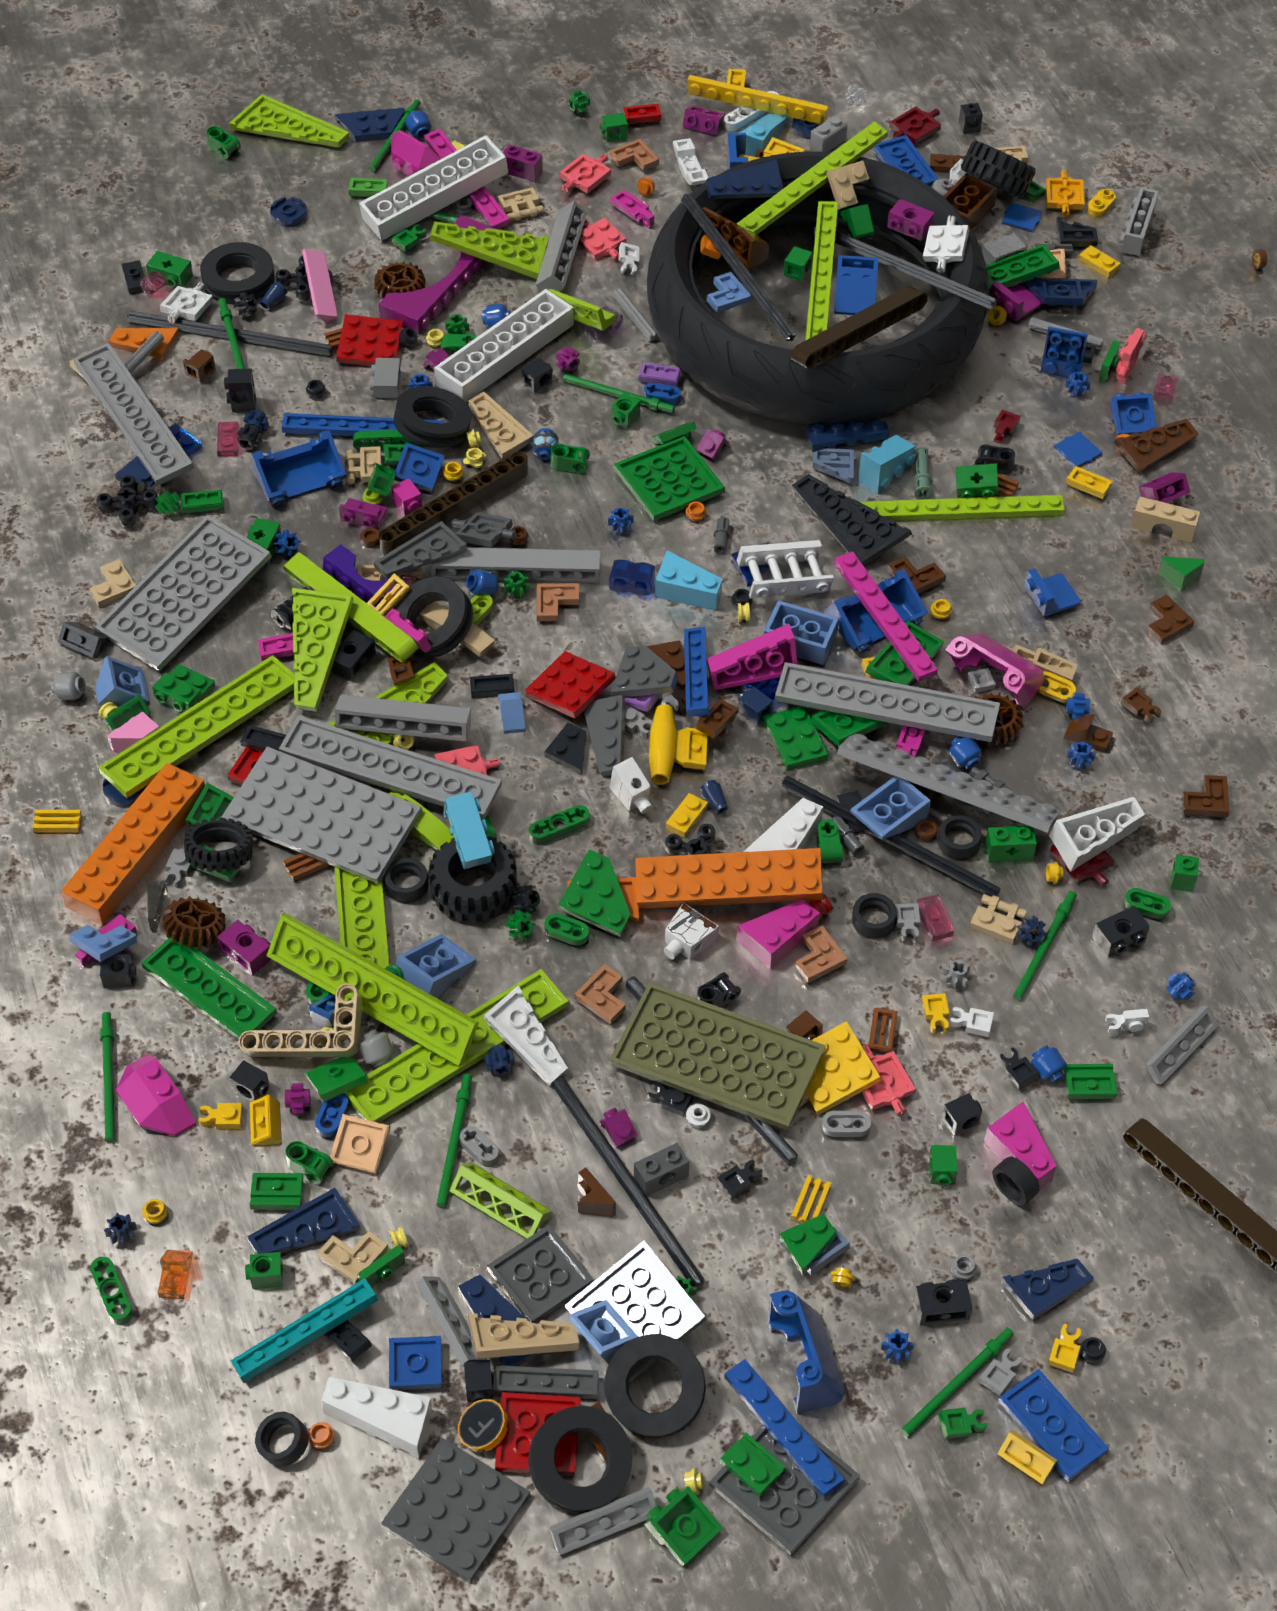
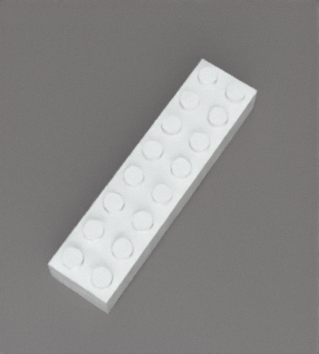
[359,135,508,241]
[434,289,574,402]

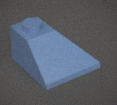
[95,656,149,707]

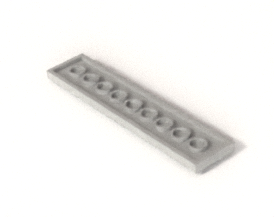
[73,342,194,486]
[775,662,1000,742]
[279,716,502,819]
[837,734,1060,833]

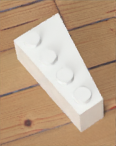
[1049,797,1145,872]
[743,798,823,852]
[321,1377,432,1459]

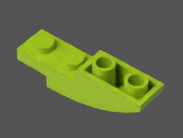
[389,790,454,850]

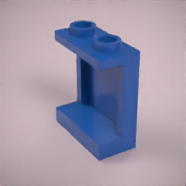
[727,133,748,170]

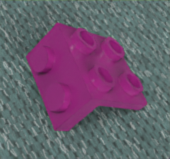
[990,281,1042,322]

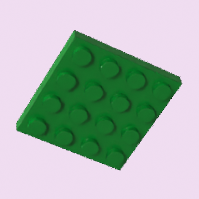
[614,436,725,521]

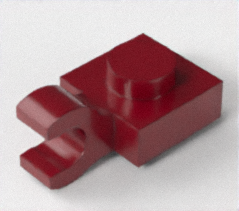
[993,409,1021,443]

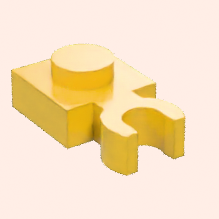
[921,993,950,1034]
[199,1103,243,1129]
[1048,1324,1081,1373]

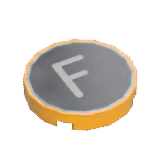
[458,1399,508,1452]

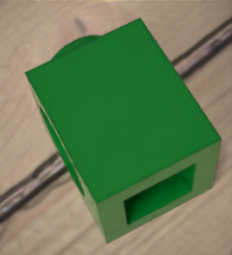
[600,113,628,142]
[784,246,812,282]
[611,393,640,429]
[368,463,395,496]
[1170,854,1199,892]
[929,1145,958,1185]
[245,1252,283,1289]

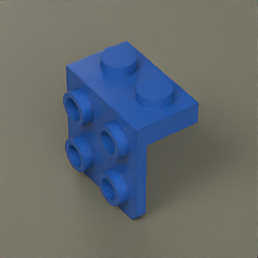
[1024,568,1080,617]

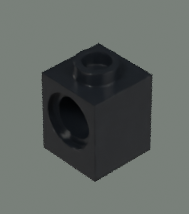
[958,103,983,134]
[521,358,553,393]
[100,954,137,988]
[229,1060,270,1101]
[942,1093,982,1136]
[464,1360,493,1403]

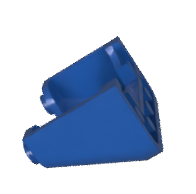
[250,430,346,505]
[824,569,928,652]
[767,1290,844,1414]

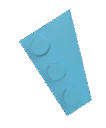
[858,435,916,494]
[655,550,722,611]
[443,791,495,869]

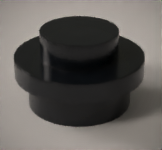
[399,328,418,347]
[306,380,326,398]
[731,589,753,607]
[1080,1337,1106,1363]

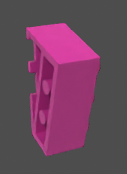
[737,899,820,969]
[984,1101,1057,1189]

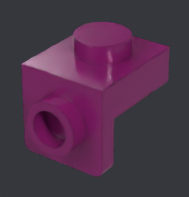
[422,347,450,370]
[696,429,729,460]
[598,1107,638,1147]

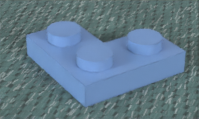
[707,272,752,313]
[69,924,137,962]

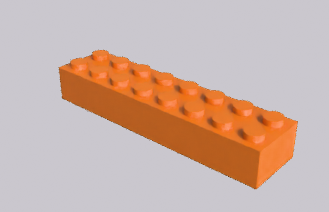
[60,763,205,926]
[635,848,824,909]

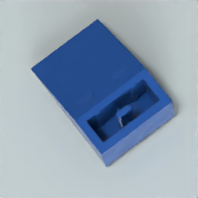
[834,255,878,315]
[1040,326,1088,377]

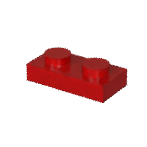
[623,103,662,124]

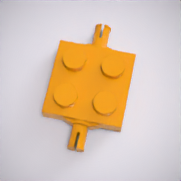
[1045,169,1085,217]

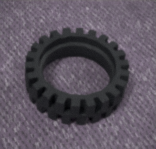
[184,818,253,872]

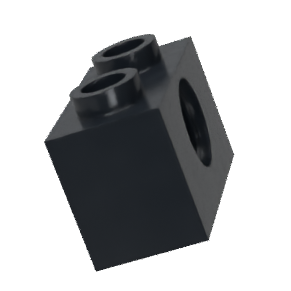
[224,368,256,412]
[330,630,376,682]
[1092,906,1150,957]
[914,1279,972,1325]

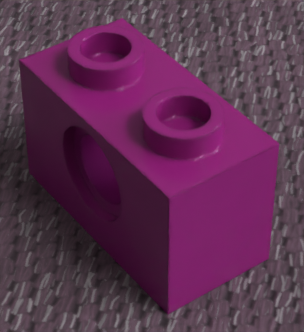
[503,144,543,183]
[887,199,935,241]
[1139,472,1190,503]
[217,920,271,976]

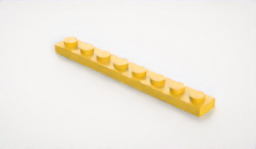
[687,75,828,124]

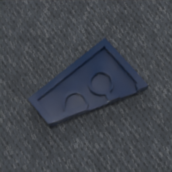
[1001,1258,1094,1320]

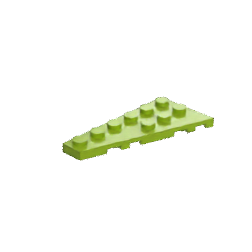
[229,94,350,148]
[429,222,549,279]
[292,588,354,712]
[328,662,448,744]

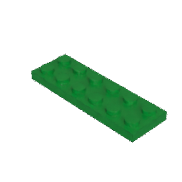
[141,938,277,1041]

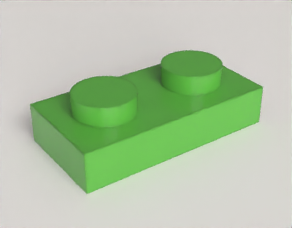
[348,178,388,197]

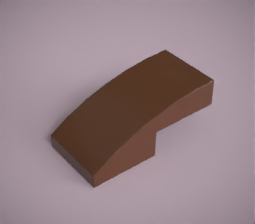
[388,657,415,686]

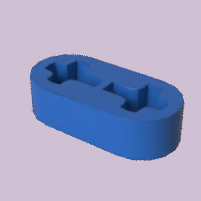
[644,383,681,405]

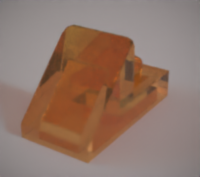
[158,1249,193,1299]

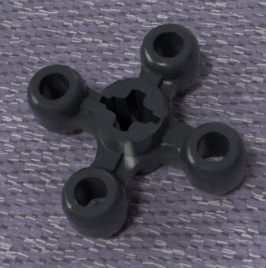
[276,255,334,302]
[96,475,158,528]
[665,823,724,855]

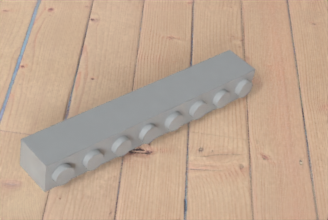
[431,548,600,583]

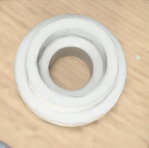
[686,1104,711,1128]

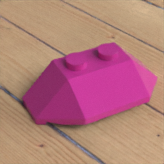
[391,130,440,176]
[116,1054,196,1137]

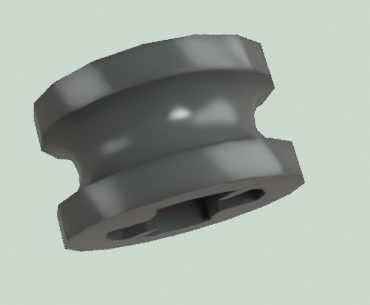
[455,197,473,215]

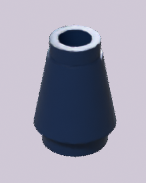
[260,282,287,310]
[700,780,729,814]

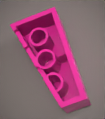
[707,624,798,690]

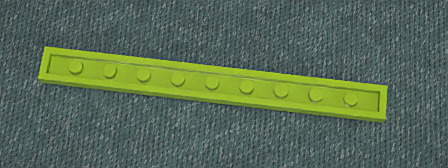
[737,121,888,234]
[806,201,838,340]
[861,495,1065,521]

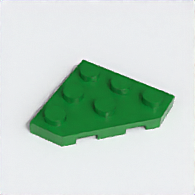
[558,849,631,937]

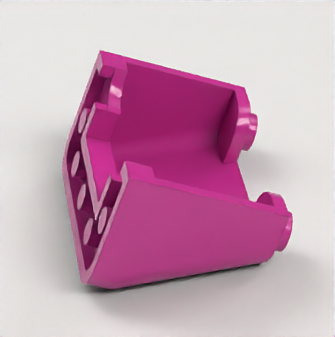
[945,633,1044,710]

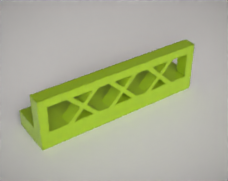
[548,289,617,331]
[449,1162,553,1239]

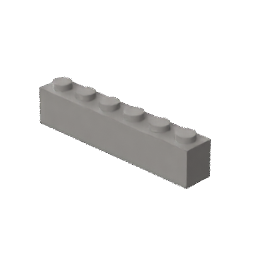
[535,200,587,292]
[335,695,471,741]

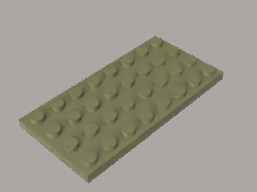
[610,982,826,1131]

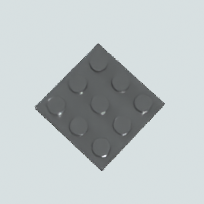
[487,1225,593,1323]

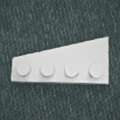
[483,986,568,1086]

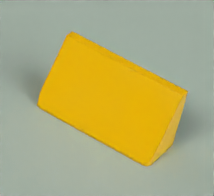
[249,1094,282,1146]

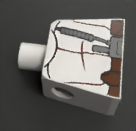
[664,903,719,959]

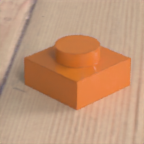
[700,235,721,260]

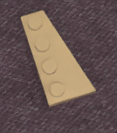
[468,392,533,459]
[468,1313,579,1359]

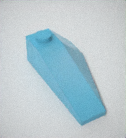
[739,112,791,156]

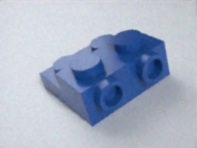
[1109,392,1157,437]

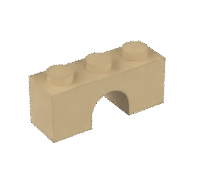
[1131,496,1200,543]

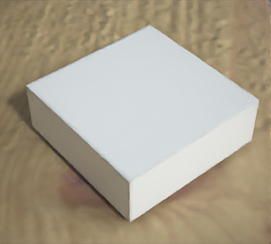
[967,668,996,693]

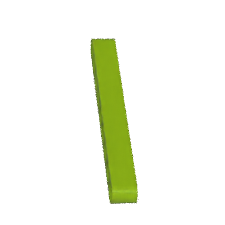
[283,552,419,663]

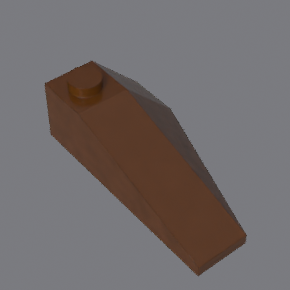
[702,207,769,270]

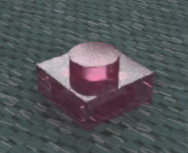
[1154,374,1178,397]

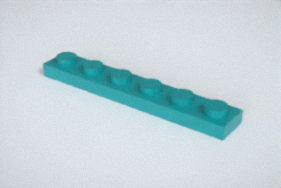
[230,1278,378,1383]

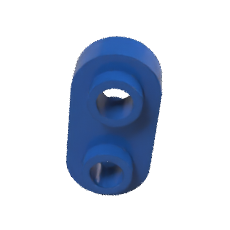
[315,1093,349,1137]

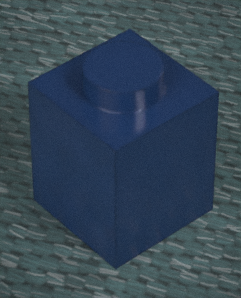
[738,686,773,726]

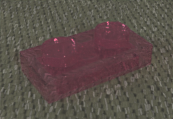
[217,422,239,457]
[916,894,954,941]

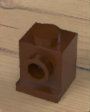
[183,349,216,383]
[786,1010,823,1040]

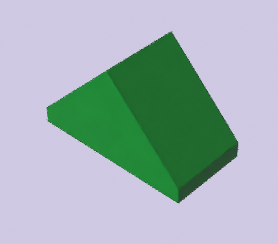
[841,204,874,239]
[1159,556,1205,590]

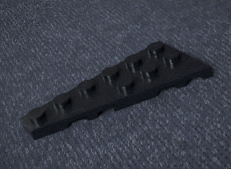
[792,474,912,566]

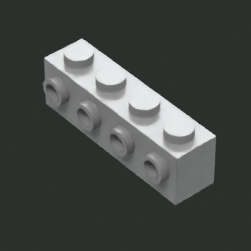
[1119,187,1159,256]

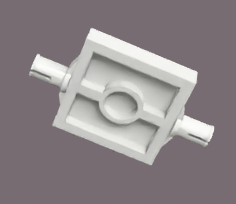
[923,215,969,273]
[160,283,213,323]

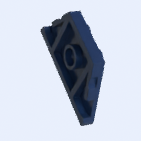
[335,108,405,141]
[1023,278,1097,306]

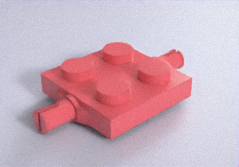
[559,154,611,194]
[578,217,626,261]
[1116,328,1147,384]
[435,745,500,775]
[861,1045,916,1116]

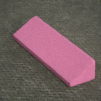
[302,249,338,323]

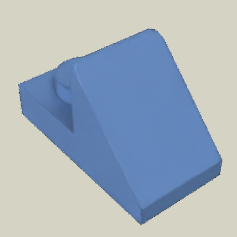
[498,692,525,734]

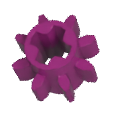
[556,346,580,372]
[285,1083,311,1114]

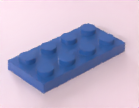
[873,135,938,187]
[998,1369,1109,1482]

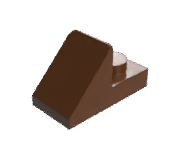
[696,699,739,739]
[1064,714,1113,753]
[577,1167,616,1217]

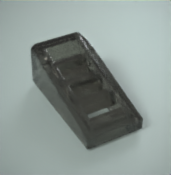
[147,880,168,933]

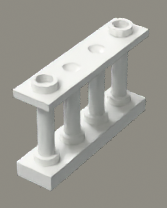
[737,540,834,598]

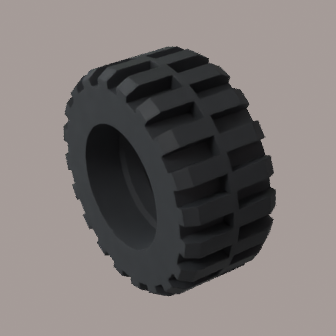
[961,140,1036,198]
[429,836,517,923]

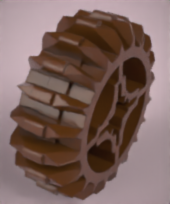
[374,261,426,300]
[974,692,1023,746]
[162,896,226,950]

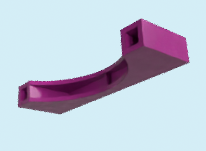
[378,215,498,335]

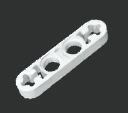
[723,91,779,131]

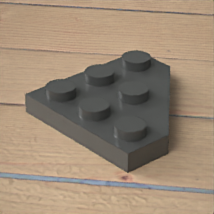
[611,646,678,697]

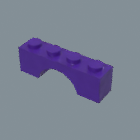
[322,544,398,612]

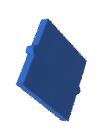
[1001,202,1043,233]
[1054,431,1102,467]

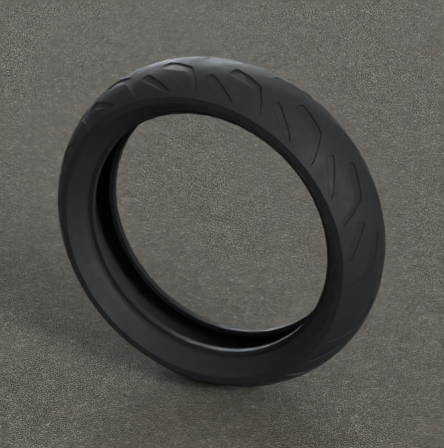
[647,151,989,425]

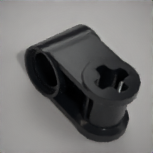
[975,444,1015,475]
[697,972,741,1008]

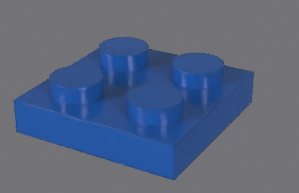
[394,443,444,493]
[389,1336,442,1390]

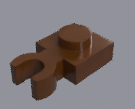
[1121,687,1161,724]

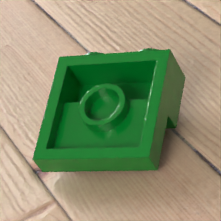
[152,664,215,712]
[644,1486,723,1565]

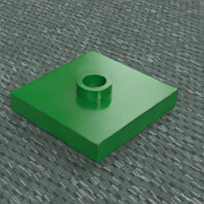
[305,1056,368,1102]

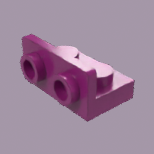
[683,105,726,135]
[339,498,388,530]

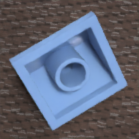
[568,1300,638,1364]

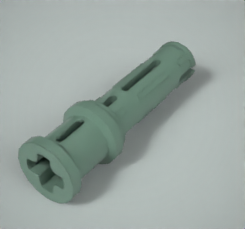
[914,447,933,500]

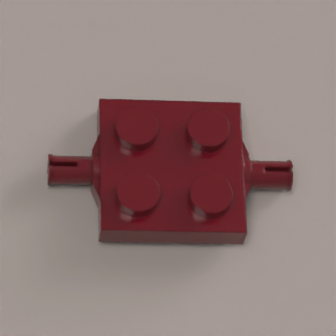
[889,106,941,145]
[1050,844,1115,887]

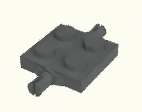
[452,512,517,548]

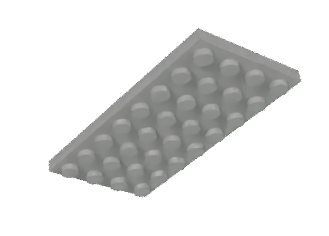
[95,515,271,671]
[221,747,422,884]

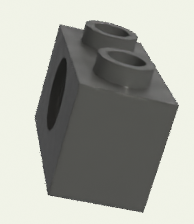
[634,1142,689,1196]

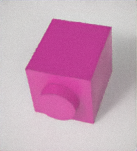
[391,479,422,516]

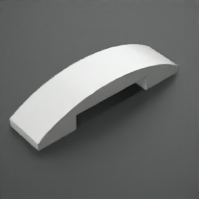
[673,138,709,185]

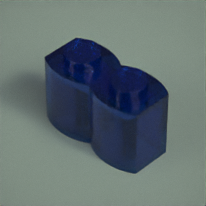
[609,560,655,596]

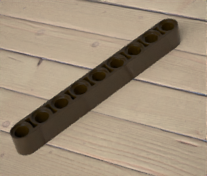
[790,286,928,369]
[378,452,528,555]
[1123,1118,1277,1274]

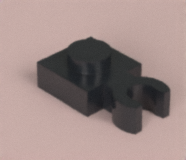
[1000,1047,1040,1089]
[647,1082,693,1117]
[716,1160,763,1200]

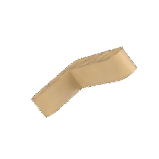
[238,983,362,1057]

